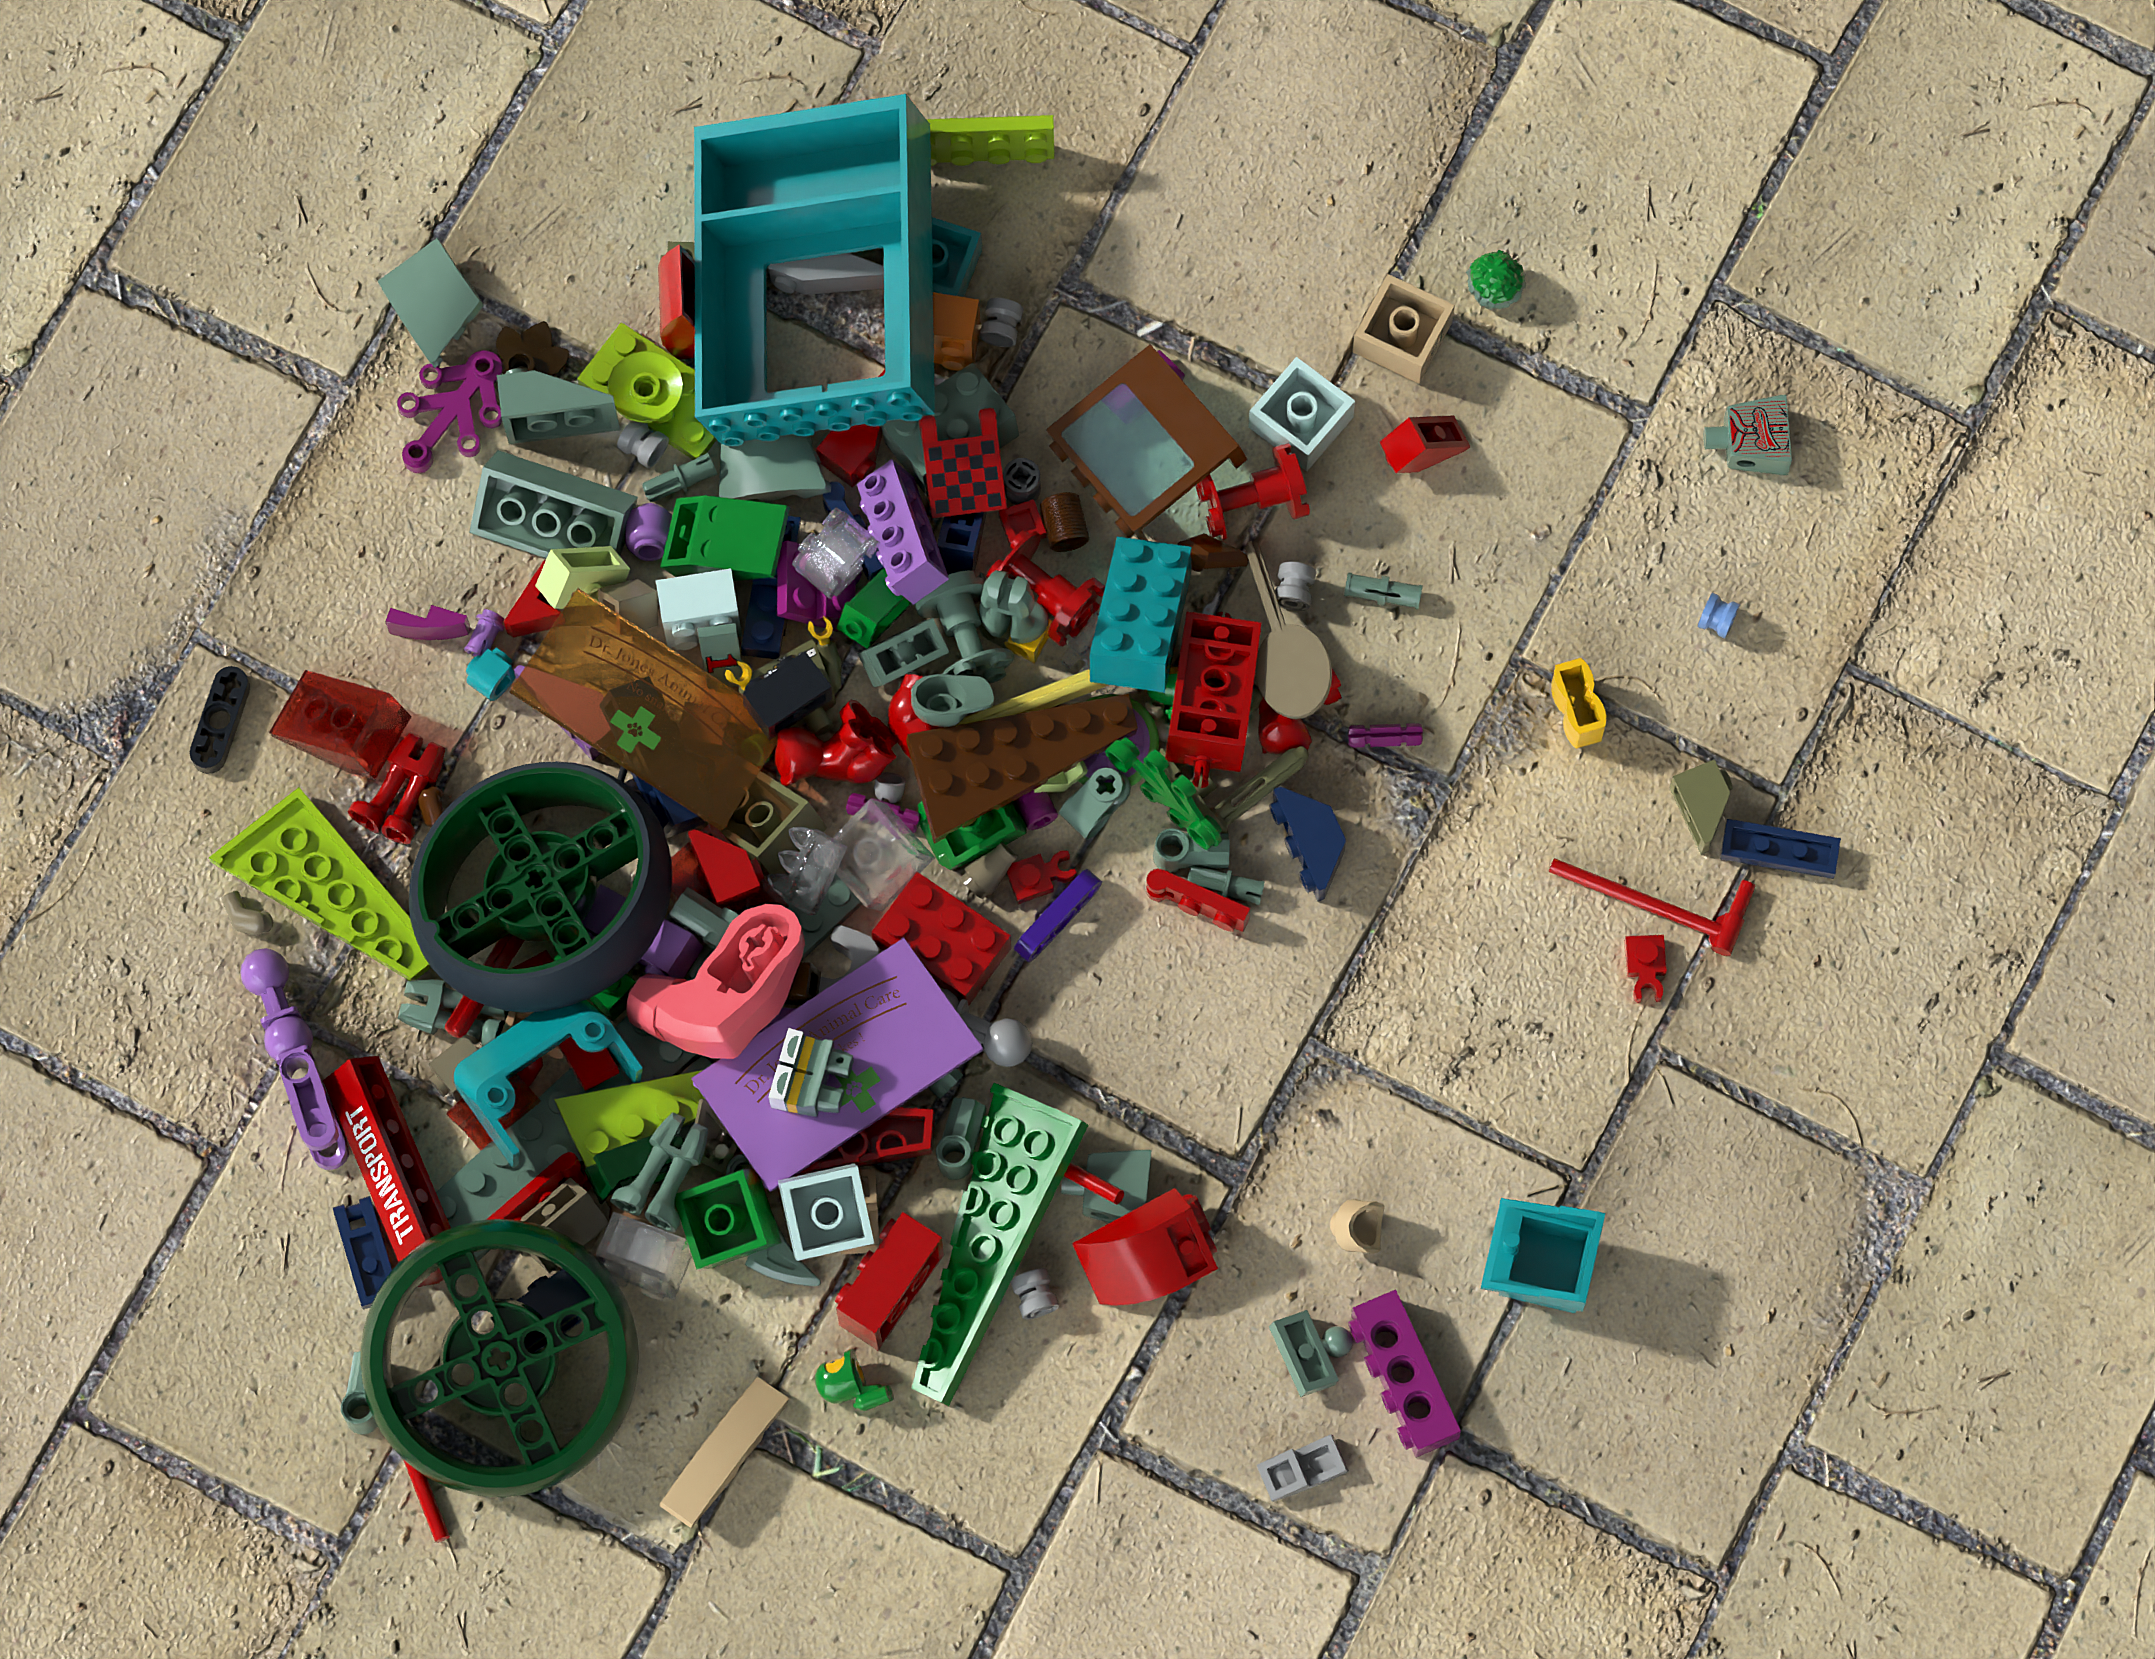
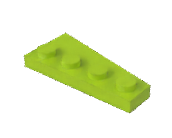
[554,1070,705,1167]

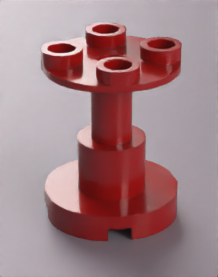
[1195,443,1310,540]
[986,530,1105,647]

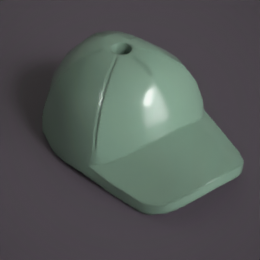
[911,674,994,727]

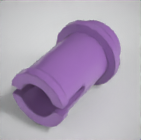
[464,609,505,657]

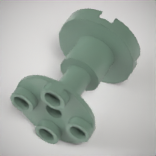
[914,570,1014,683]

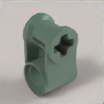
[1059,768,1131,840]

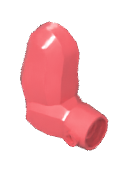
[626,904,805,1059]

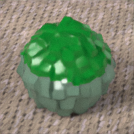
[1466,250,1526,310]

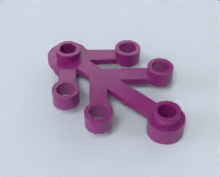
[397,350,502,473]

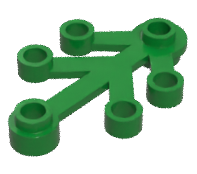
[1105,738,1222,850]

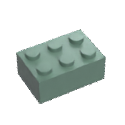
[881,362,1019,496]

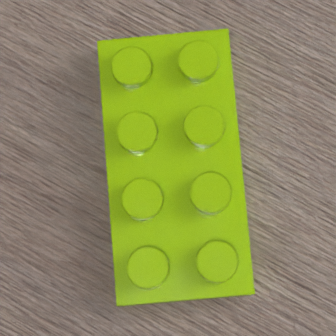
[926,115,1054,166]
[577,322,717,460]

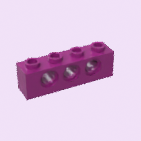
[1348,1289,1461,1458]

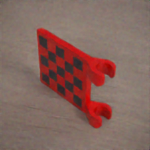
[919,408,1007,518]

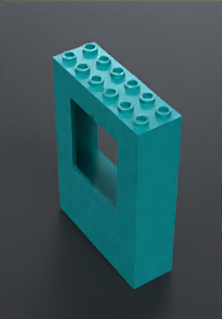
[694,94,935,446]

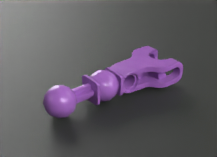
[240,948,349,1170]

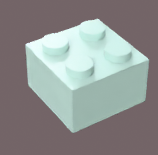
[1248,357,1355,471]
[656,568,742,650]
[778,1163,874,1261]

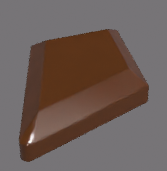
[1177,533,1249,572]

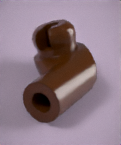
[417,786,444,827]

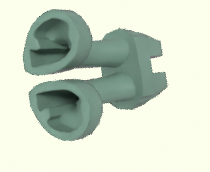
[979,570,1049,644]
[398,980,509,1047]
[610,1112,708,1232]

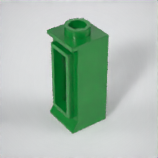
[837,568,912,649]

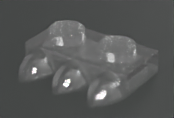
[767,827,848,915]

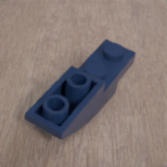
[741,516,801,659]

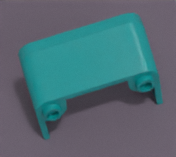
[454,1000,643,1168]

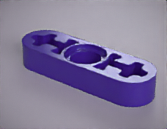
[1014,869,1102,963]

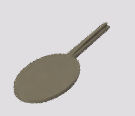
[1245,541,1332,719]

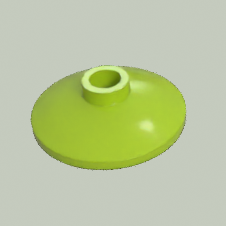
[608,351,683,423]

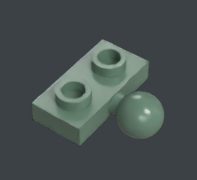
[1269,1310,1353,1397]

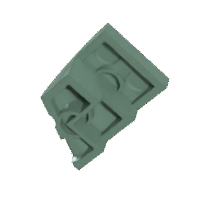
[378,238,484,368]
[719,434,831,502]

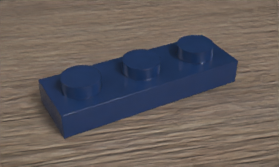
[1720,819,1841,879]

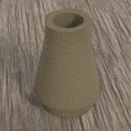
[961,842,1017,899]

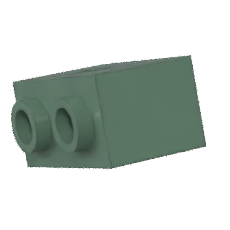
[857,618,949,687]

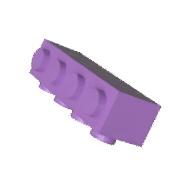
[857,459,949,605]

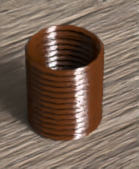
[1040,492,1090,552]

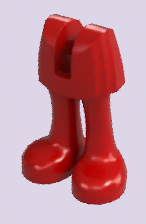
[348,732,445,844]

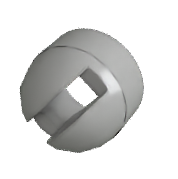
[874,772,906,804]

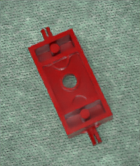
[1165,611,1262,788]

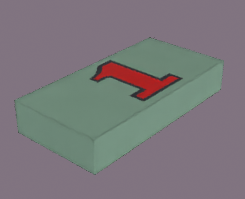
[698,623,743,690]

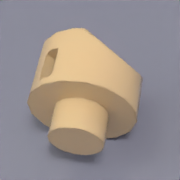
[1330,1199,1385,1254]

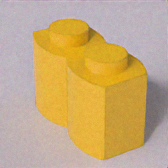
[1551,658,1606,749]

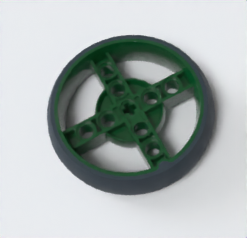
[409,761,672,1013]

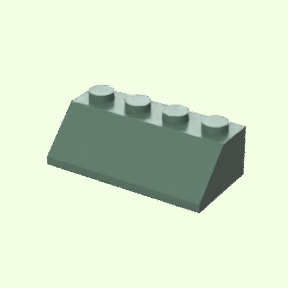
[469,450,638,559]

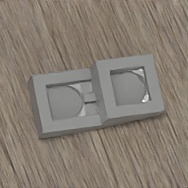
[1257,1434,1349,1502]

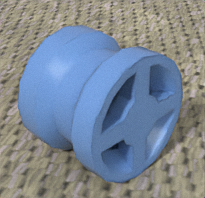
[1697,593,1740,639]

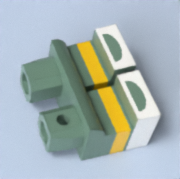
[768,1028,854,1117]

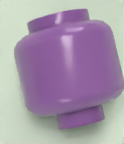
[625,503,672,561]

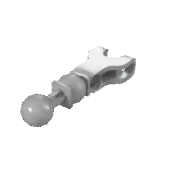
[819,925,1033,1067]

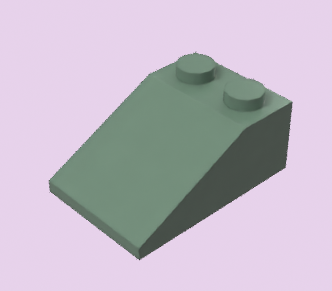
[497,368,620,444]

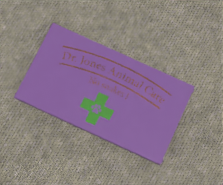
[691,938,983,1192]

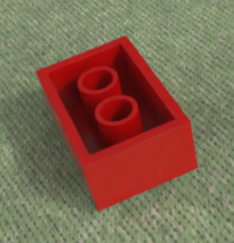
[872,872,1012,1005]
[835,1212,944,1351]

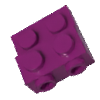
[777,540,861,632]

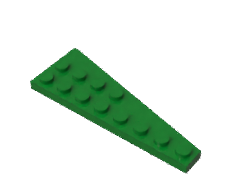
[912,1083,1089,1407]

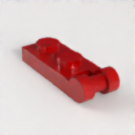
[1146,868,1250,932]
[486,1152,592,1220]

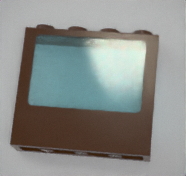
[1046,344,1248,541]

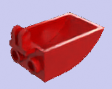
[658,244,695,360]
[1072,1188,1218,1306]

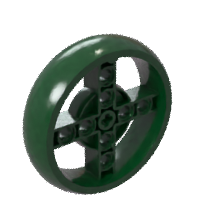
[360,1219,639,1497]

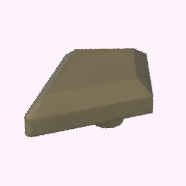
[695,1099,738,1174]

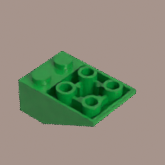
[660,495,790,581]

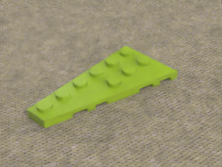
[209,787,431,981]

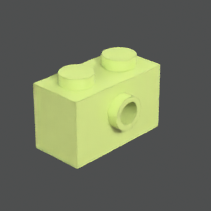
[535,546,630,609]

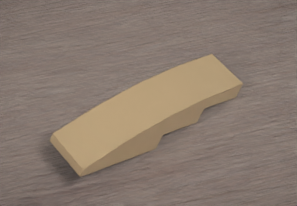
[659,1376,789,1528]

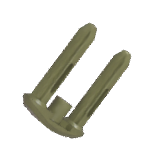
[1160,689,1309,833]

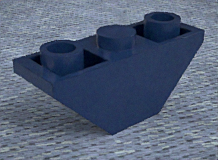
[1269,787,1346,902]

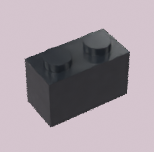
[742,651,832,741]

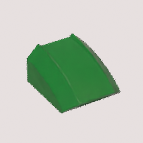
[918,801,1027,870]

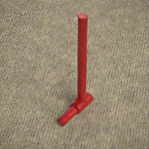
[1549,858,1756,956]

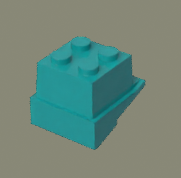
[1480,1198,1606,1313]

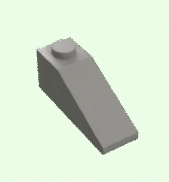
[768,253,884,295]

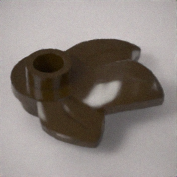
[496,321,570,376]

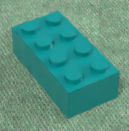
[1090,536,1192,693]

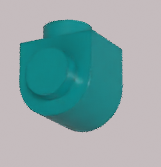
[466,647,516,701]

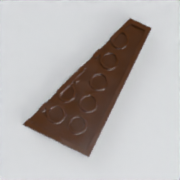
[906,694,1138,844]

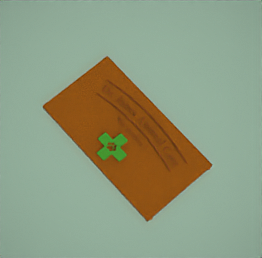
[509,588,778,831]

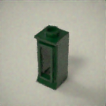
[584,1135,684,1204]

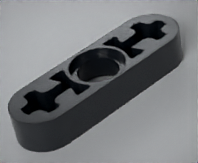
[190,666,250,774]

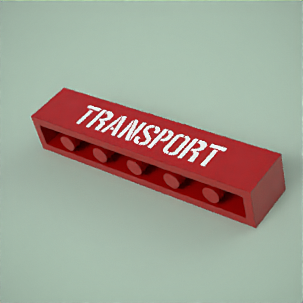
[323,1056,451,1287]

